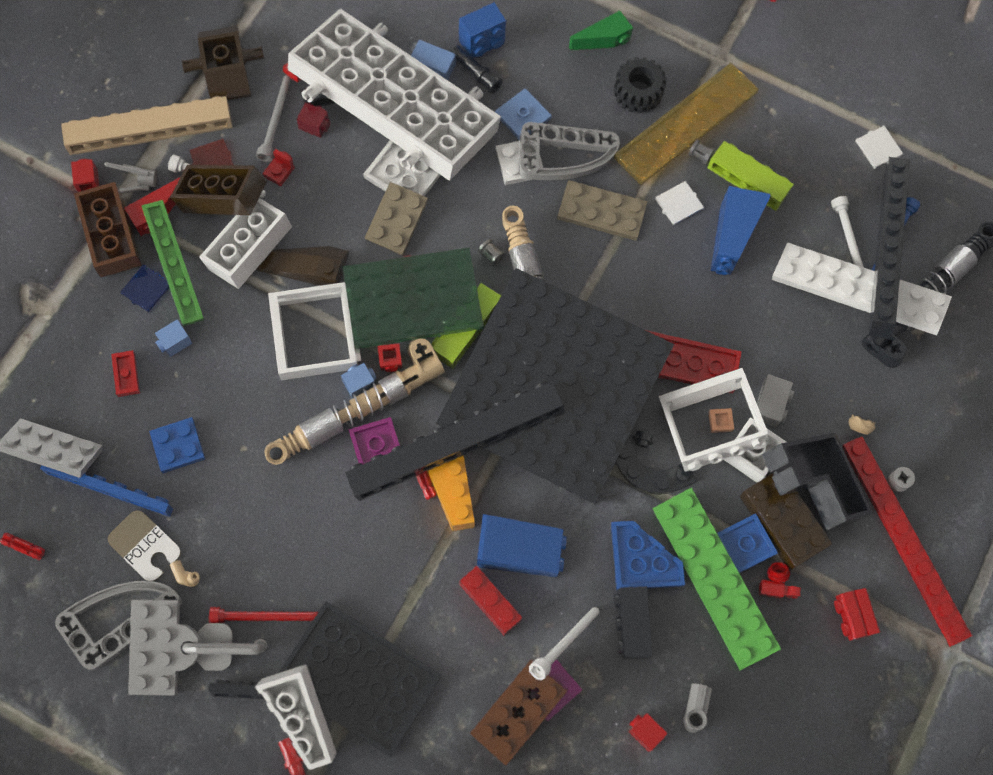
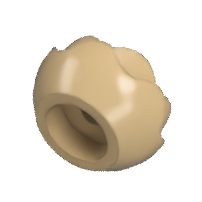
[848,415,875,435]

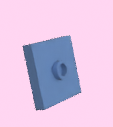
[495,88,552,140]

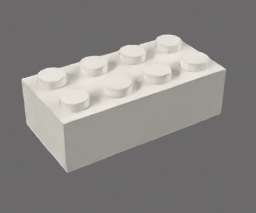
[200,198,292,289]

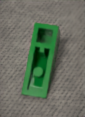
[569,10,633,50]

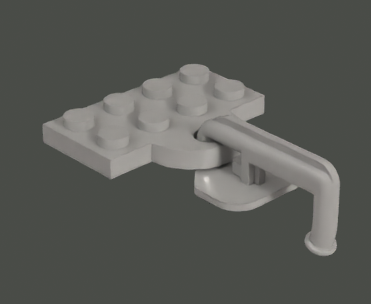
[128,599,267,695]

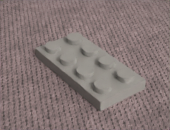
[0,419,102,478]

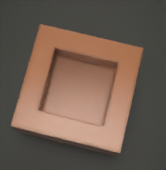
[709,408,734,433]

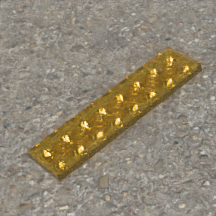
[614,63,759,185]

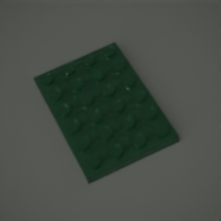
[343,247,484,349]

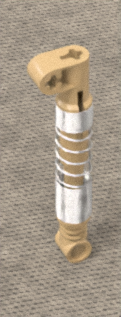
[502,206,545,281]
[264,338,445,465]

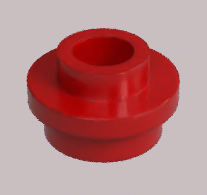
[767,562,790,583]

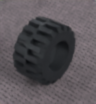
[614,57,667,114]

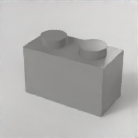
[752,374,794,428]

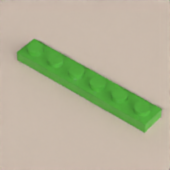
[142,200,204,326]

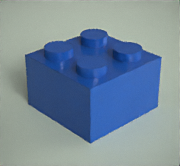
[459,2,506,58]

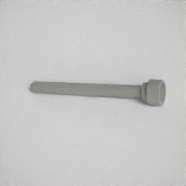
[256,75,291,162]

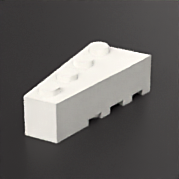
[255,665,336,770]

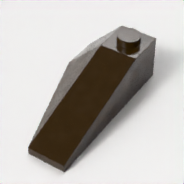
[256,246,349,286]

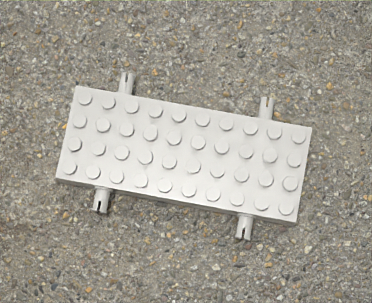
[288,9,501,181]

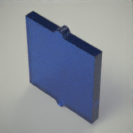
[120,265,169,312]

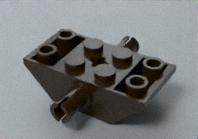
[182,25,265,100]

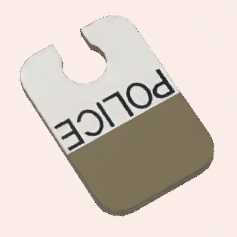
[108,510,181,581]

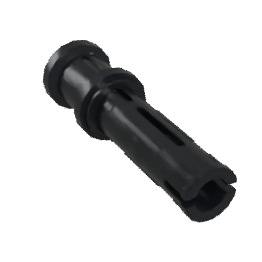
[451,45,503,94]

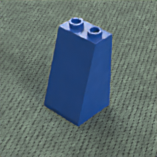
[710,186,770,275]
[477,514,567,578]

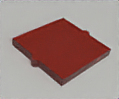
[189,139,233,165]

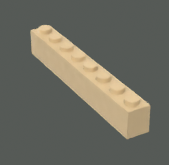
[61,96,233,155]

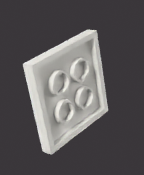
[363,140,441,196]

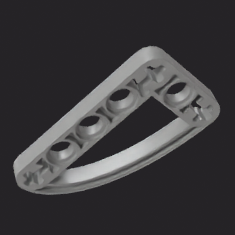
[519,122,620,180]
[55,581,182,670]

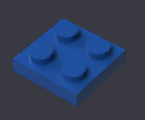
[149,417,205,473]
[717,514,778,573]

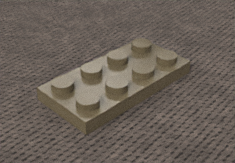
[557,180,647,241]

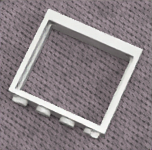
[268,282,361,380]
[659,368,770,472]

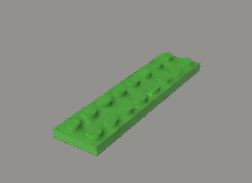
[652,487,781,670]

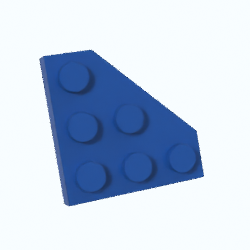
[611,521,685,590]

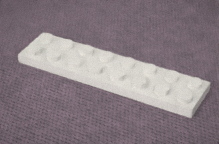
[772,243,952,335]

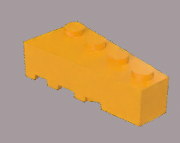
[427,456,475,531]

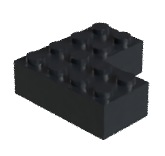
[762,433,873,530]

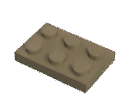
[364,182,429,256]

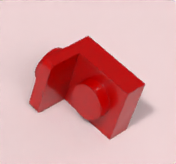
[263,149,295,187]

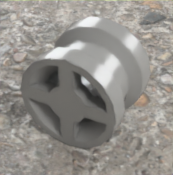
[888,467,915,492]

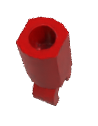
[759,580,801,599]

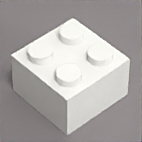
[723,417,786,483]

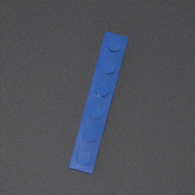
[40,465,173,517]

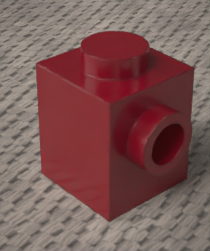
[297,102,331,138]

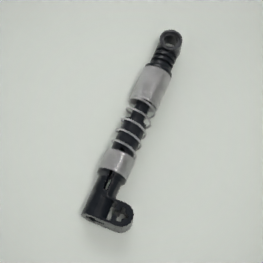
[862,221,993,368]

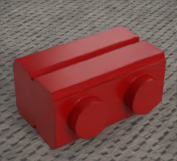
[834,588,880,641]

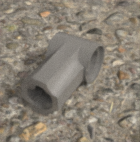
[683,683,712,733]

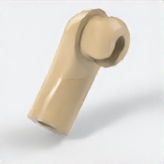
[170,560,200,587]

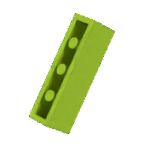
[708,141,794,211]
[431,283,501,369]

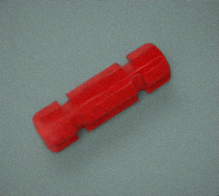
[416,472,436,500]
[0,533,45,560]

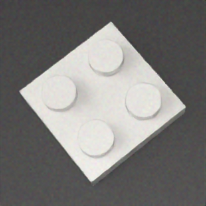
[495,141,543,185]

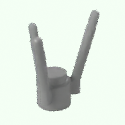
[104,162,157,193]

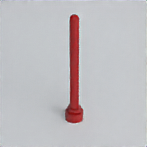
[209,607,318,623]

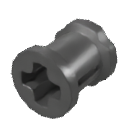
[688,139,715,165]
[478,239,505,266]

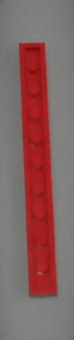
[842,436,972,646]

